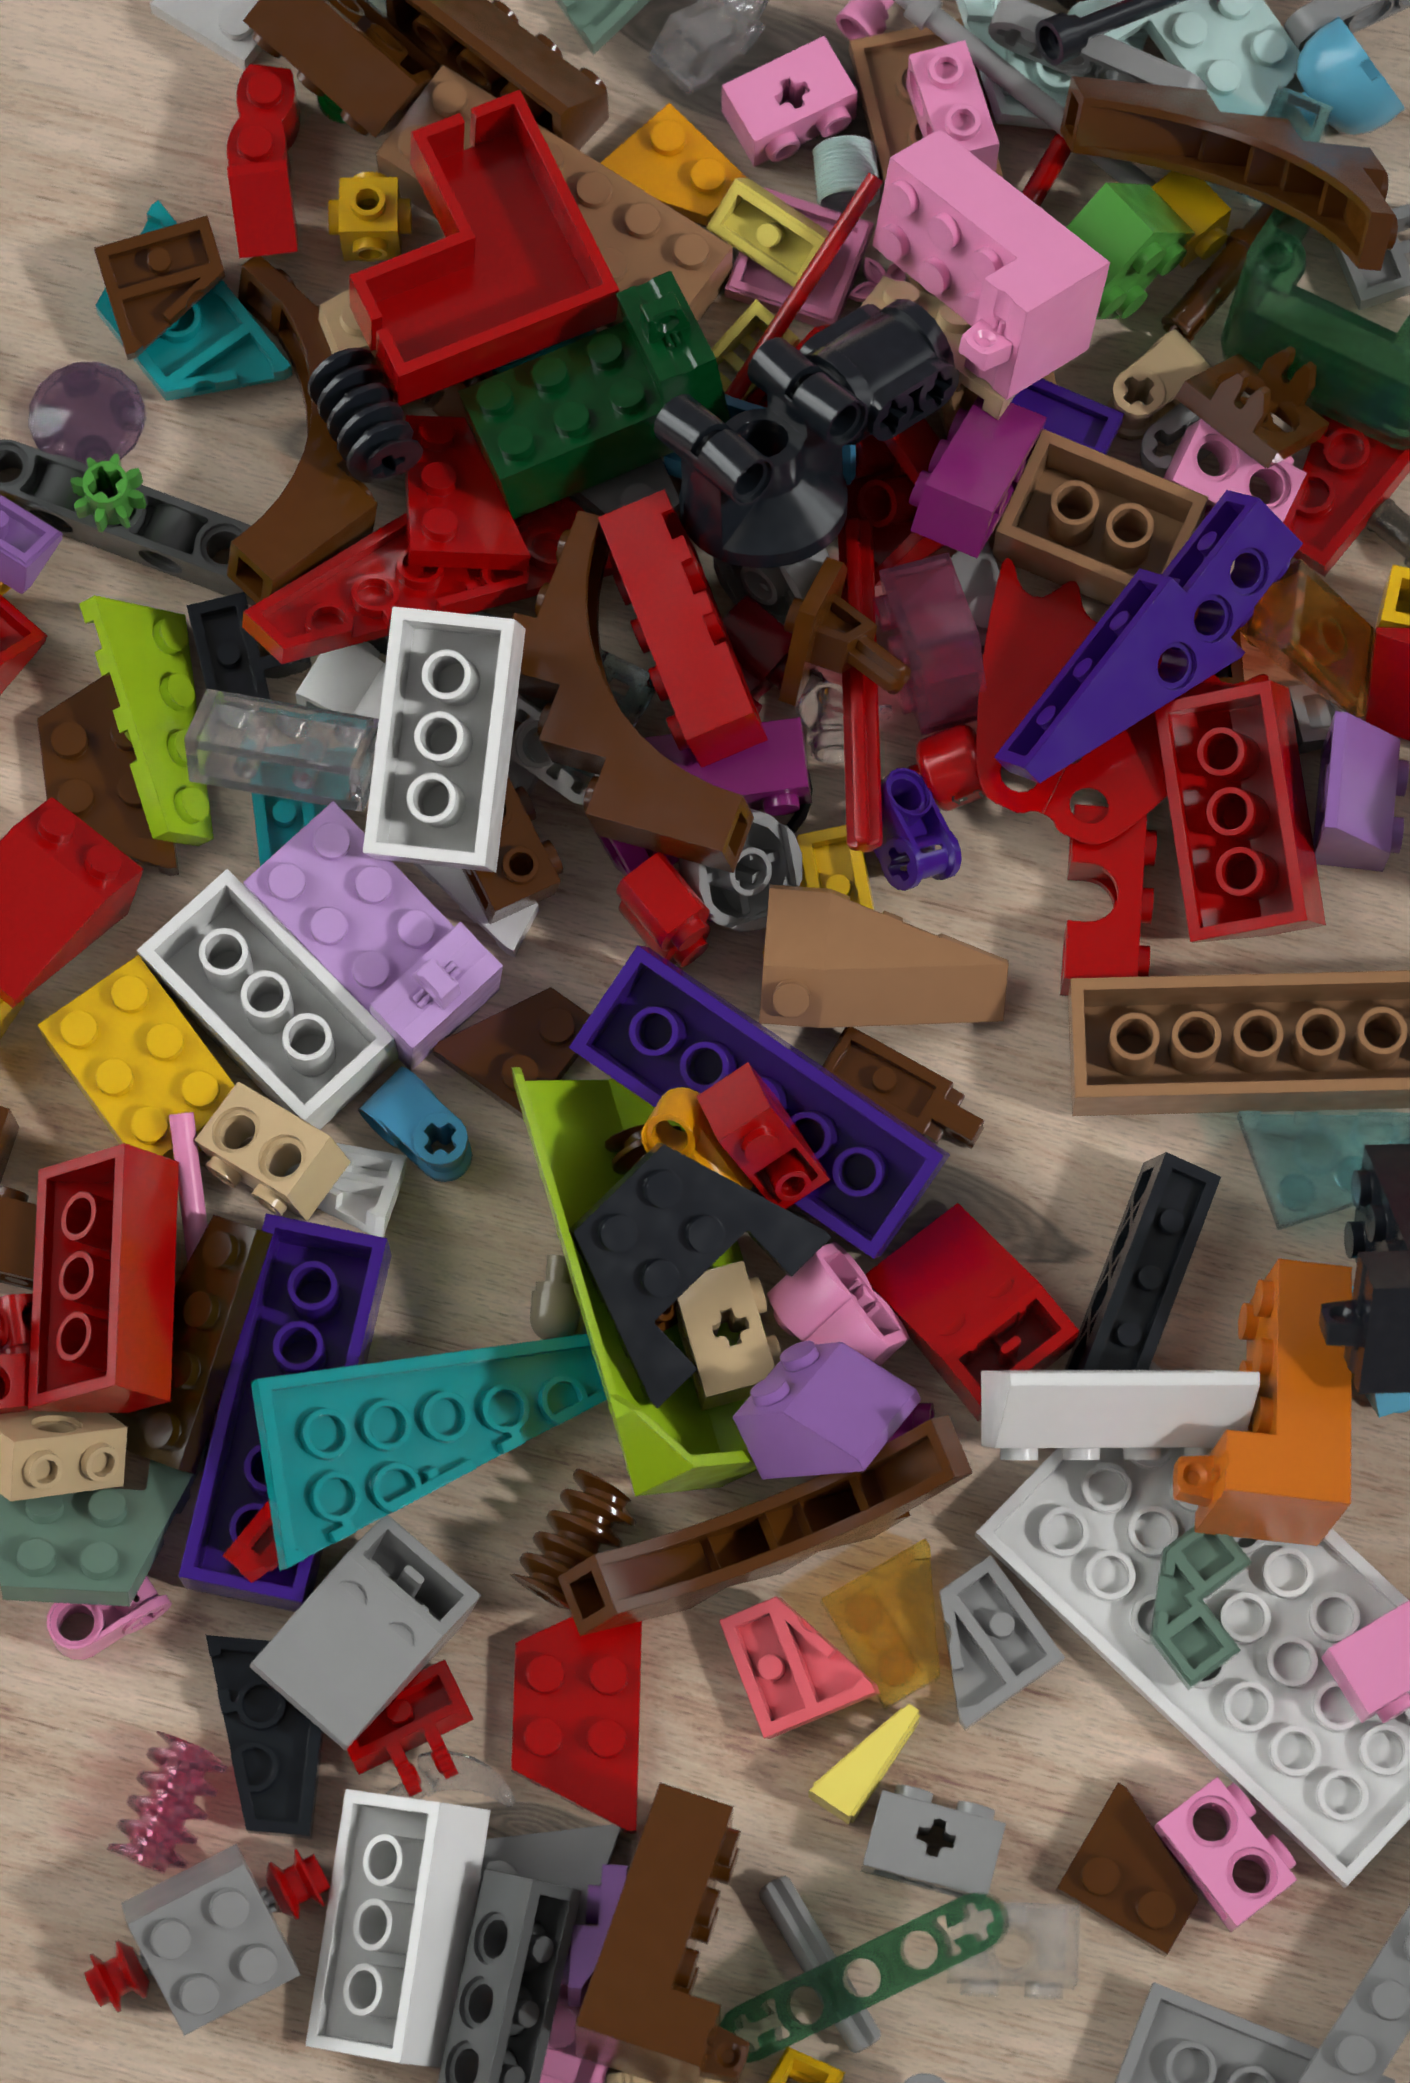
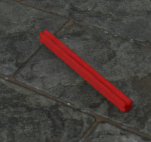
[838,517,883,853]

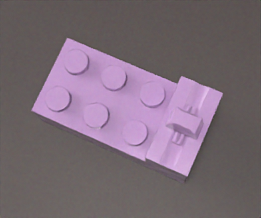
[243,801,503,1071]

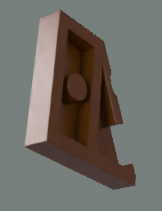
[94,215,225,360]
[433,987,590,1120]
[1056,1782,1199,1957]

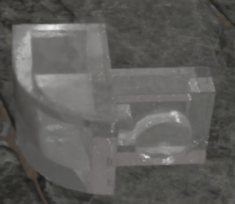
[648,0,769,95]

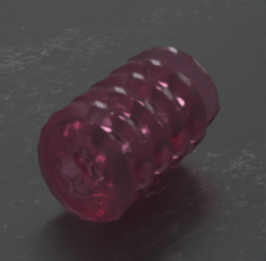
[107,1731,228,1875]

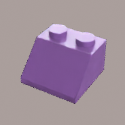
[1313,711,1409,872]
[733,1341,921,1480]

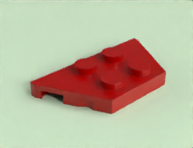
[511,1616,642,1834]

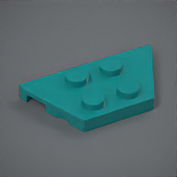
[95,200,293,401]

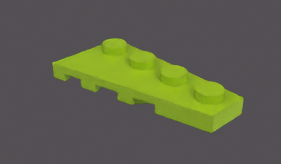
[79,595,214,846]

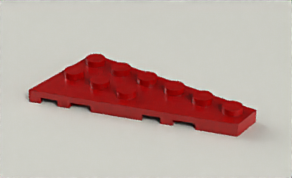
[242,497,618,664]

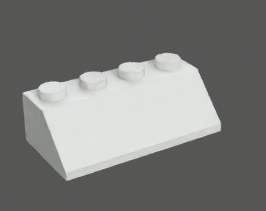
[981,1370,1260,1460]
[306,1789,490,2068]

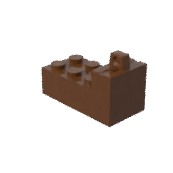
[575,1783,750,2083]

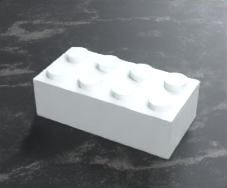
[363,606,526,872]
[137,869,399,1130]

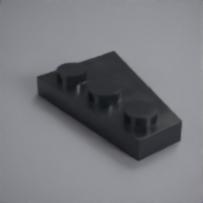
[206,1635,324,1839]

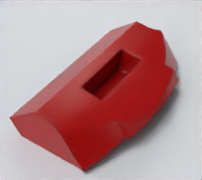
[222,1500,279,1583]

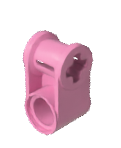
[47,1576,172,1660]

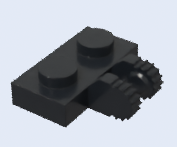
[186,592,312,723]

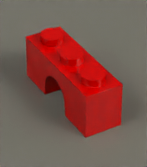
[1060,804,1157,996]

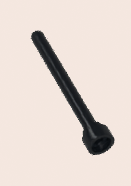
[1035,0,1187,66]

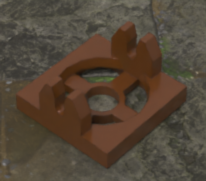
[1176,346,1330,468]

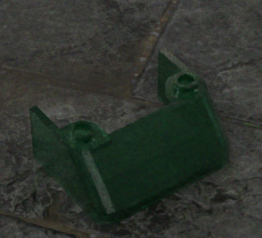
[1221,208,1410,450]

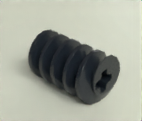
[308,347,424,483]

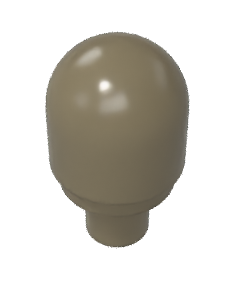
[530,1255,580,1340]

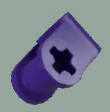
[874,768,962,891]

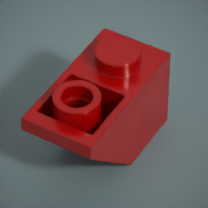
[696,1062,830,1209]

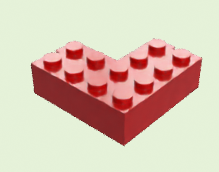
[349,90,619,406]

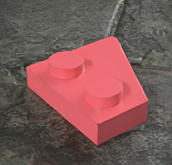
[719,1596,880,1739]

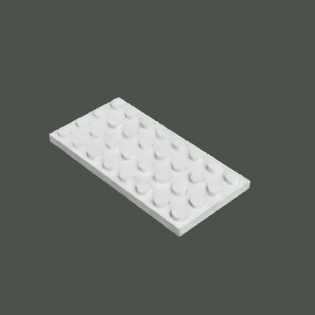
[975,1361,1410,1888]

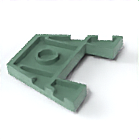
[0,1439,210,1607]

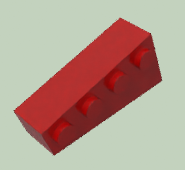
[598,489,768,768]

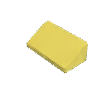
[706,178,829,287]

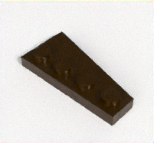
[108,1215,273,1474]

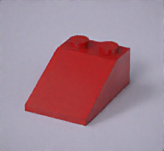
[0,797,144,1008]

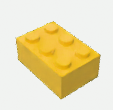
[38,955,235,1160]

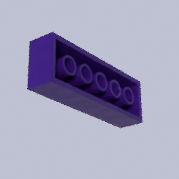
[569,945,951,1259]
[178,1213,392,1612]

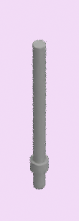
[894,0,1157,187]

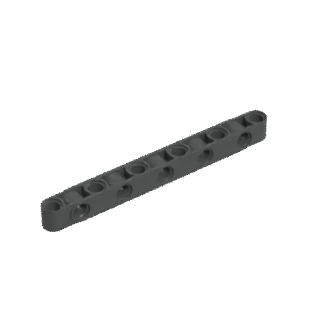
[0,439,553,710]

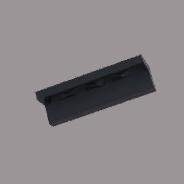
[1064,1152,1221,1370]

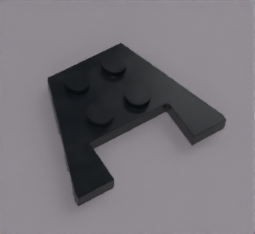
[569,1142,831,1409]

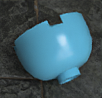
[1296,16,1405,135]

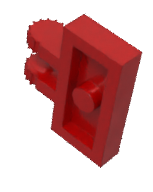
[347,1659,474,1797]

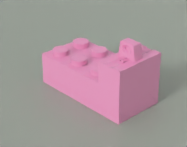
[872,129,1110,400]

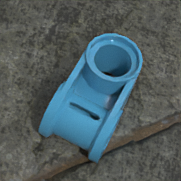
[358,1066,473,1182]

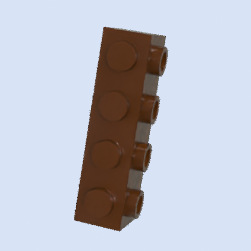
[462,763,563,924]

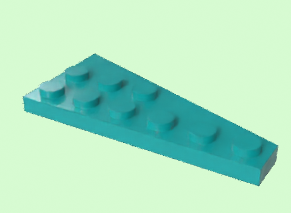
[251,1334,607,1571]

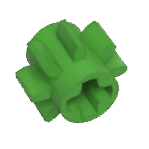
[70,453,147,533]

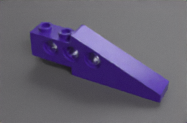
[994,490,1303,783]

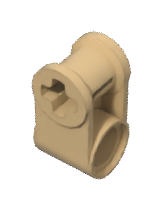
[1107,330,1212,440]

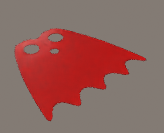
[976,558,1269,845]

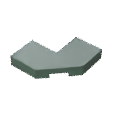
[1150,1526,1252,1691]

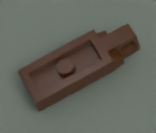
[822,1027,984,1149]

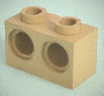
[194,1081,351,1221]

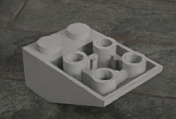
[249,1515,481,1750]

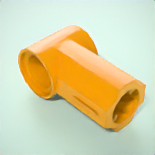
[641,1087,753,1190]

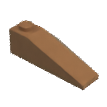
[759,884,1009,1028]

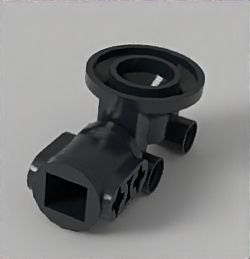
[654,299,959,568]

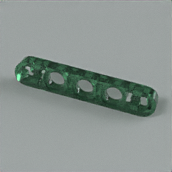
[720,1892,1009,2063]

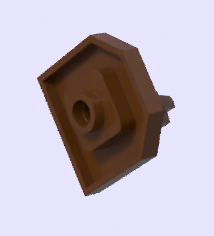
[778,557,911,706]

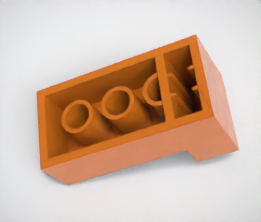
[1173,1258,1352,1546]

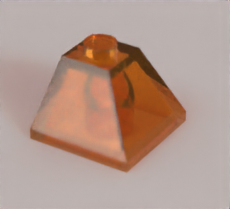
[1239,559,1374,718]

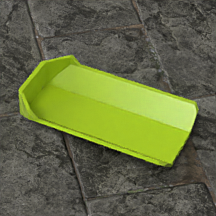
[511,1067,767,1496]

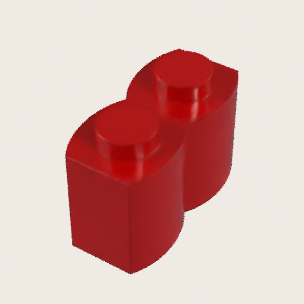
[227,64,300,181]
[616,852,711,967]

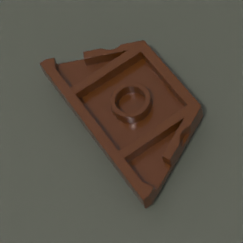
[37,675,179,876]

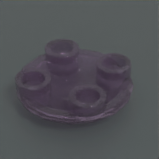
[29,362,147,464]

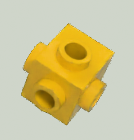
[328,172,412,262]

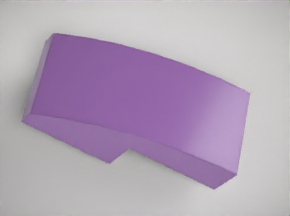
[561,1864,628,2007]

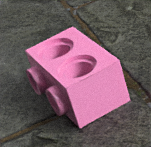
[906,40,999,172]
[1163,419,1307,522]
[1153,1776,1297,1932]

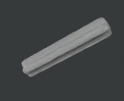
[759,1876,881,2053]

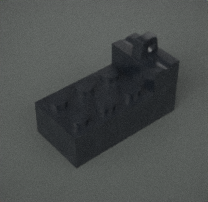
[1319,1144,1410,1394]

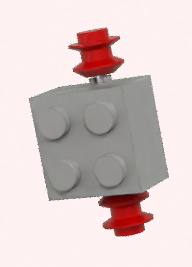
[84,1844,330,2035]

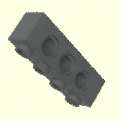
[437,1869,582,2083]

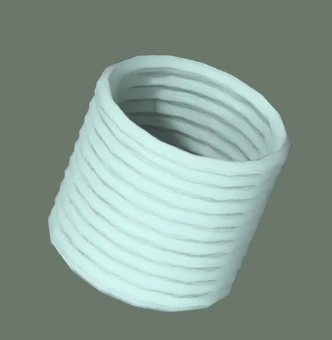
[812,135,880,212]

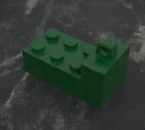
[458,270,730,519]

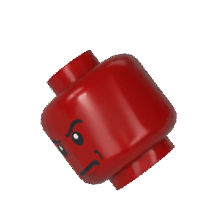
[908,724,1002,811]

